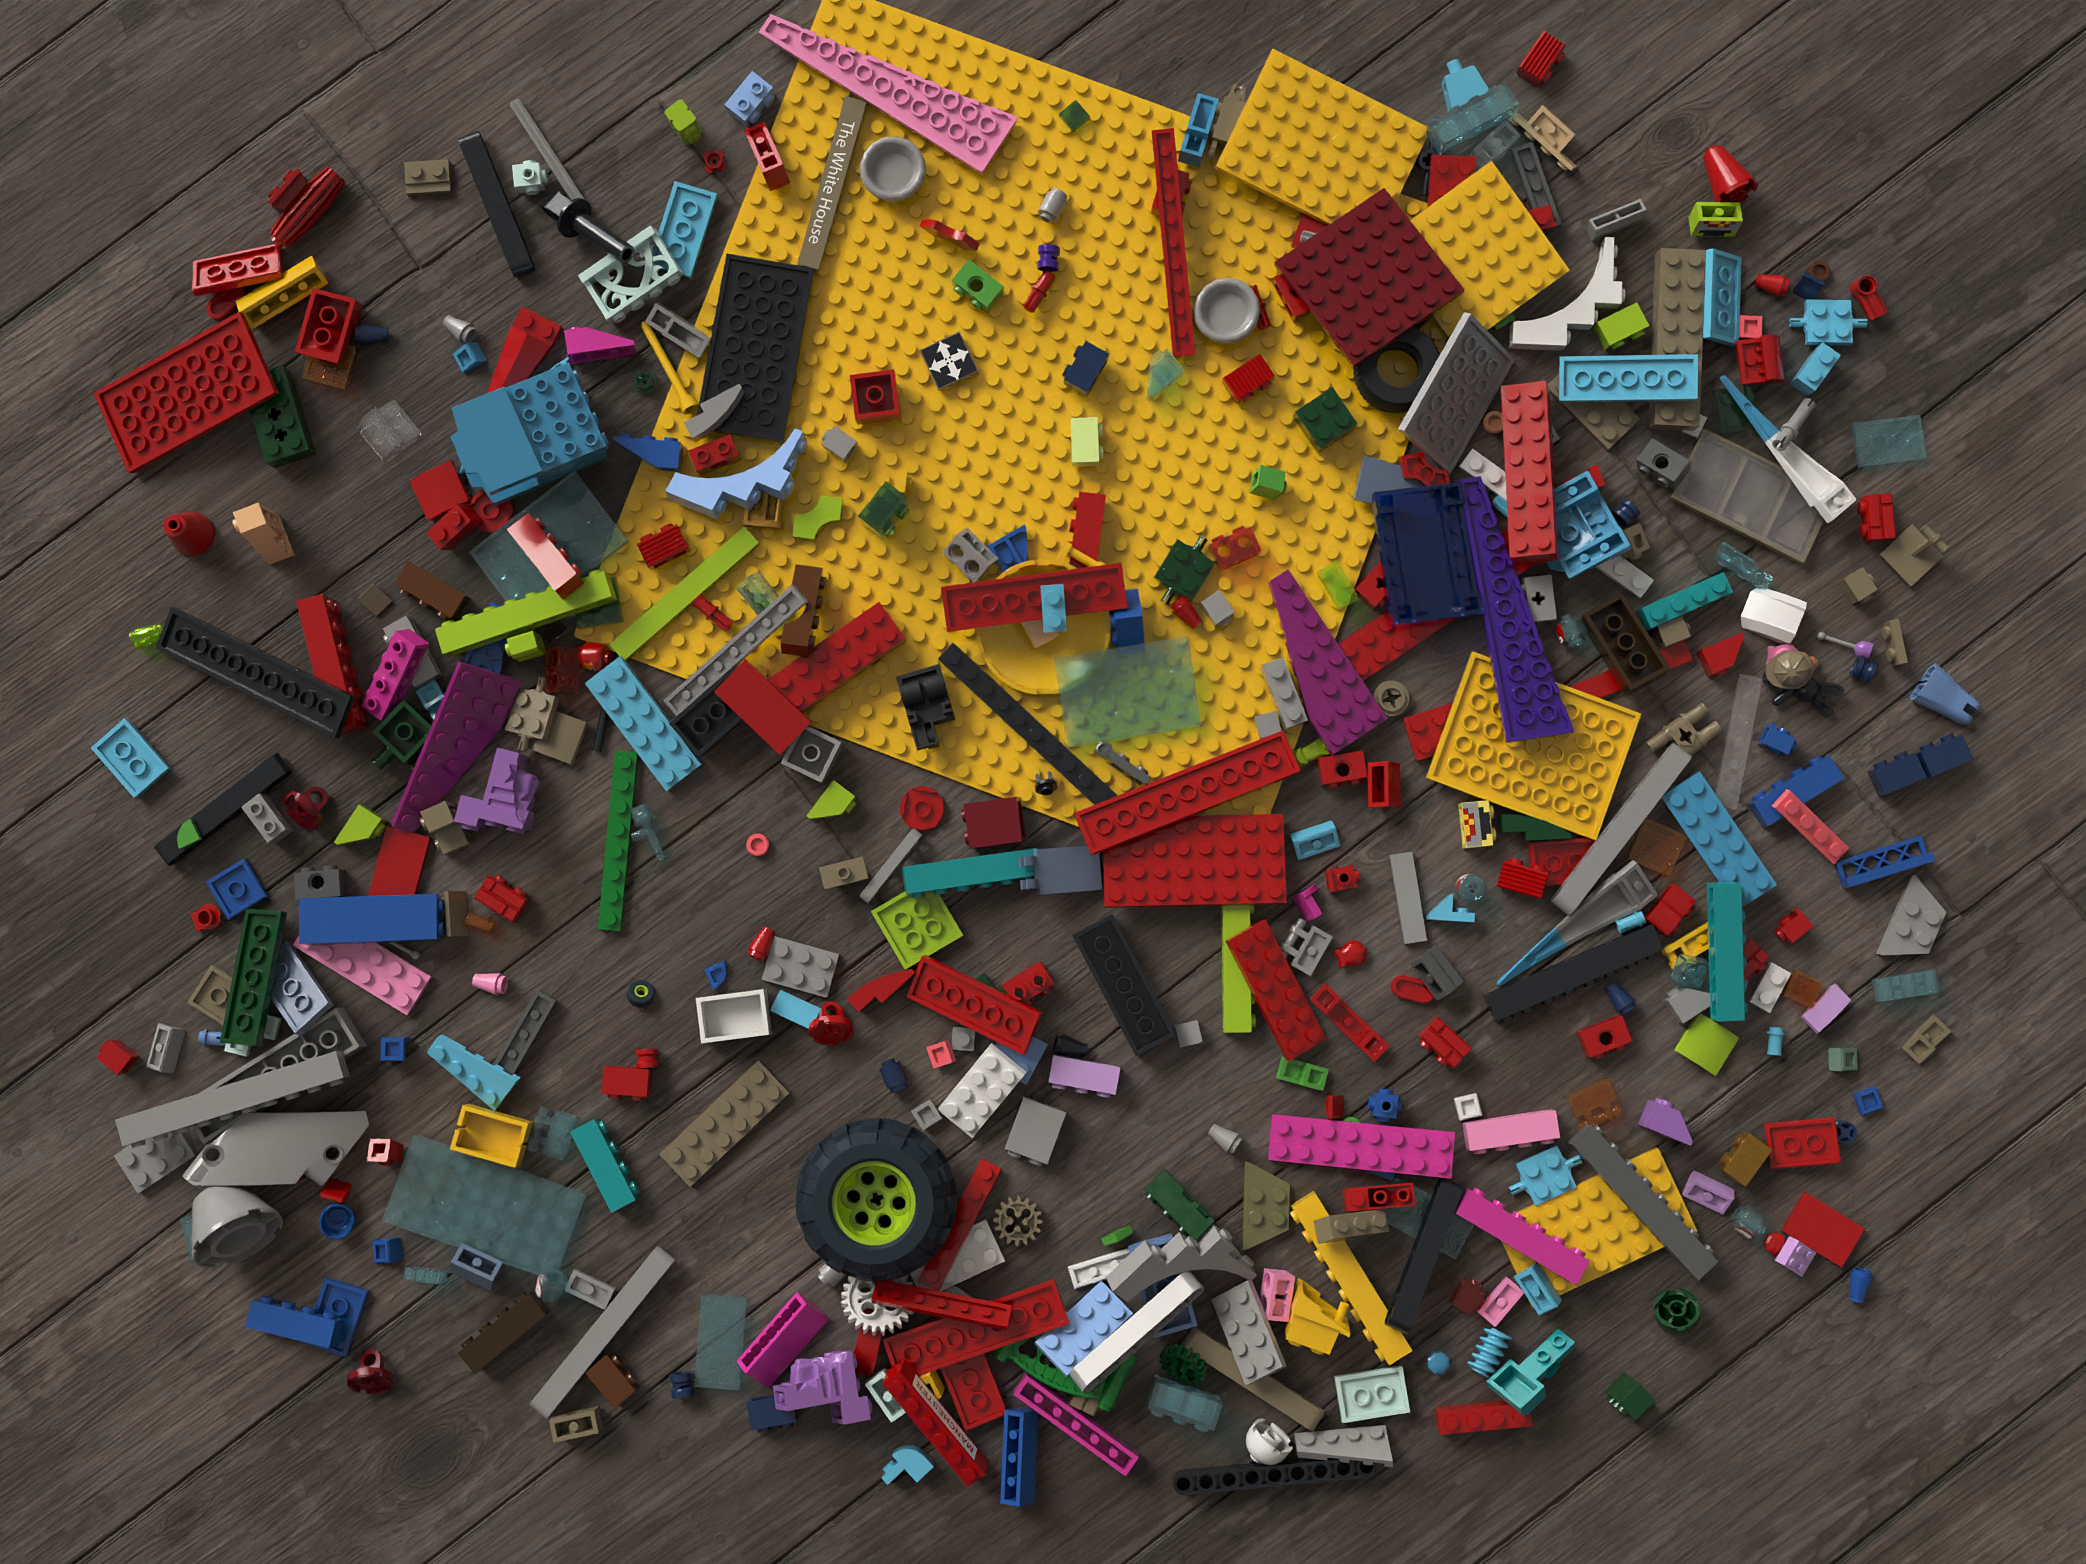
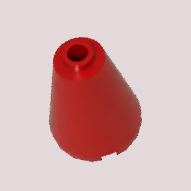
[1703,145,1758,203]
[163,512,215,556]

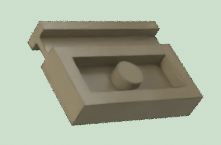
[404,159,452,196]

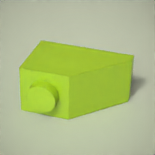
[807,780,857,820]
[334,804,387,846]

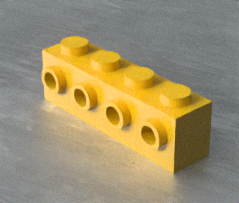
[236,256,328,329]

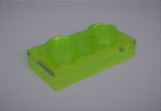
[1317,560,1359,610]

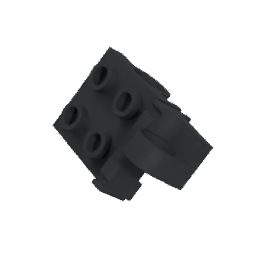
[896,664,956,751]

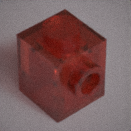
[1449,1278,1486,1316]

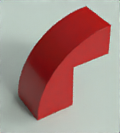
[854,1309,882,1376]

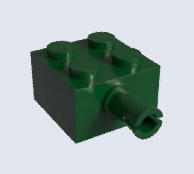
[371,700,433,770]

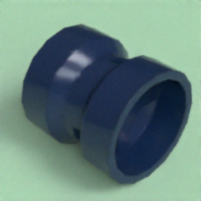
[669,1371,695,1398]

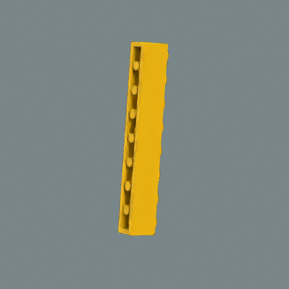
[1290,1191,1412,1365]

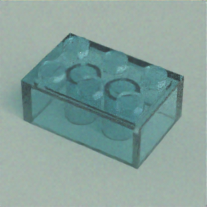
[1147,1375,1223,1432]

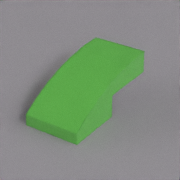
[1276,1056,1329,1091]

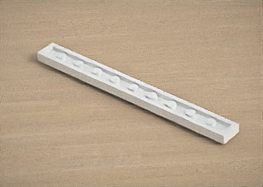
[1458,449,1654,599]

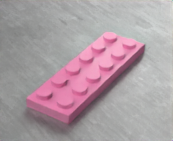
[293,936,433,1015]

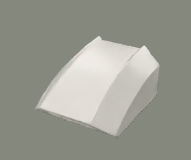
[1741,587,1807,645]

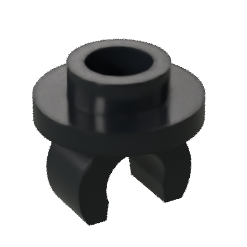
[1035,771,1057,796]

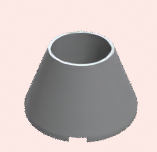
[192,1185,283,1268]

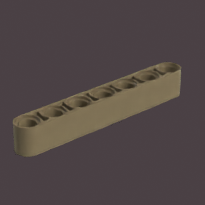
[1181,1326,1325,1431]

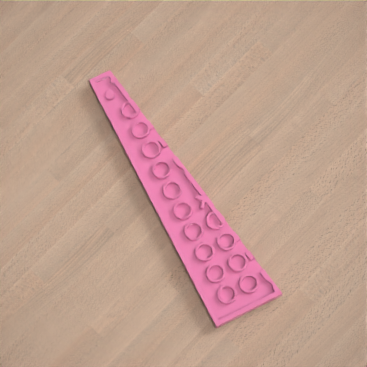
[759,14,1018,175]

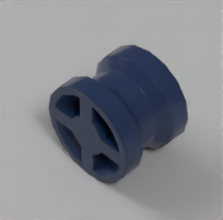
[1611,499,1641,527]
[1849,656,1877,684]
[1836,1120,1857,1144]

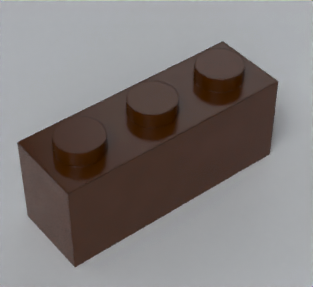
[394,561,470,621]

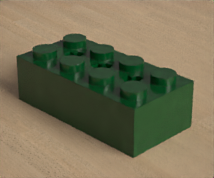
[250,366,316,468]

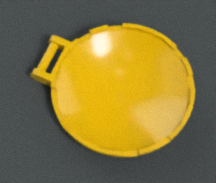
[975,541,1111,694]

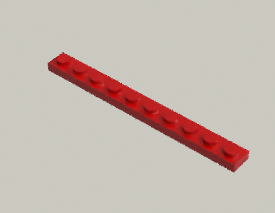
[1151,128,1195,357]

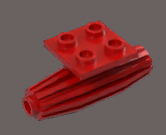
[268,166,345,248]

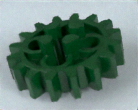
[1159,1343,1208,1386]

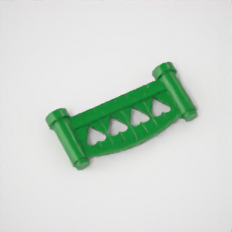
[994,1332,1138,1412]

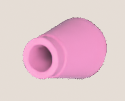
[472,973,508,995]

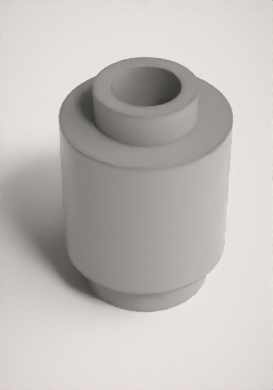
[1038,188,1068,223]
[818,1263,846,1287]

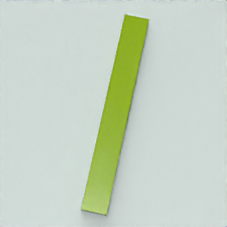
[609,526,760,661]

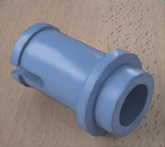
[198,1029,226,1047]

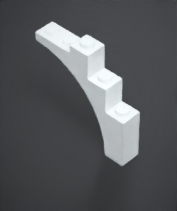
[1509,237,1625,351]

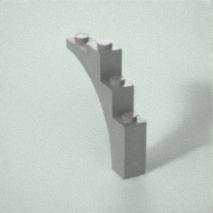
[1106,1224,1257,1302]

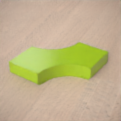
[792,495,843,540]

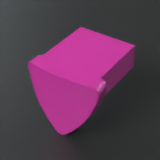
[1292,883,1322,922]

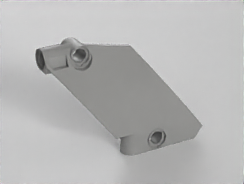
[182,1111,369,1189]

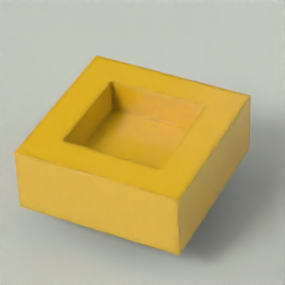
[896,469,912,496]

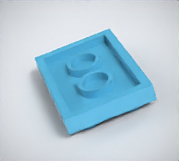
[91,718,171,798]

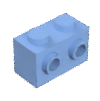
[724,71,775,128]

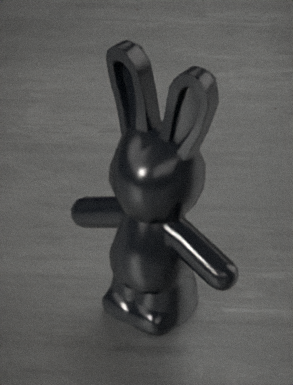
[1762,671,1844,716]

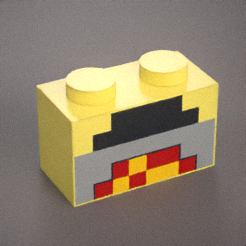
[1458,800,1496,849]

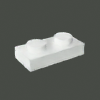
[1748,962,1791,1013]

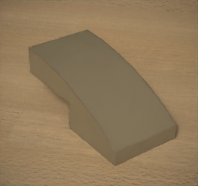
[1902,1014,1952,1064]

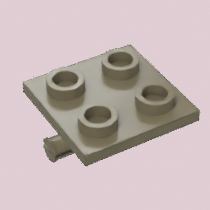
[1879,524,1949,587]

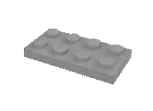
[1211,1280,1287,1386]

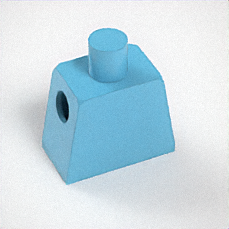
[1442,59,1492,117]

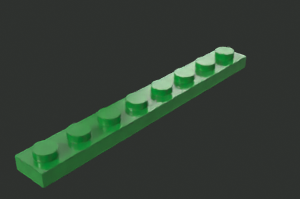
[598,750,638,931]

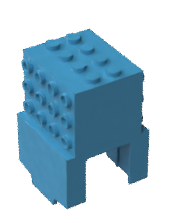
[450,362,609,507]

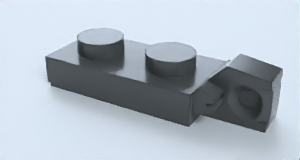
[1094,740,1151,786]

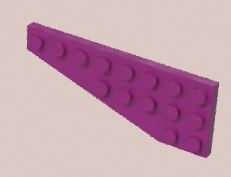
[1268,569,1388,756]
[391,661,522,833]

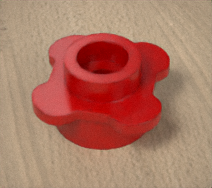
[703,150,727,174]

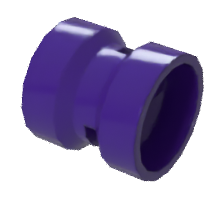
[1037,244,1060,272]

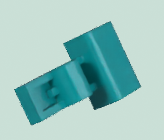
[1487,1329,1576,1416]

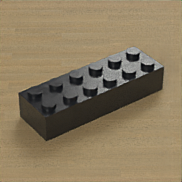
[1072,914,1176,1056]

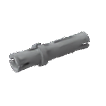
[1772,398,1816,451]

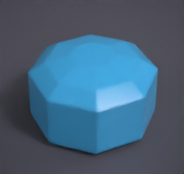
[1427,1351,1450,1374]

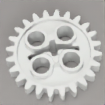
[841,1275,913,1336]

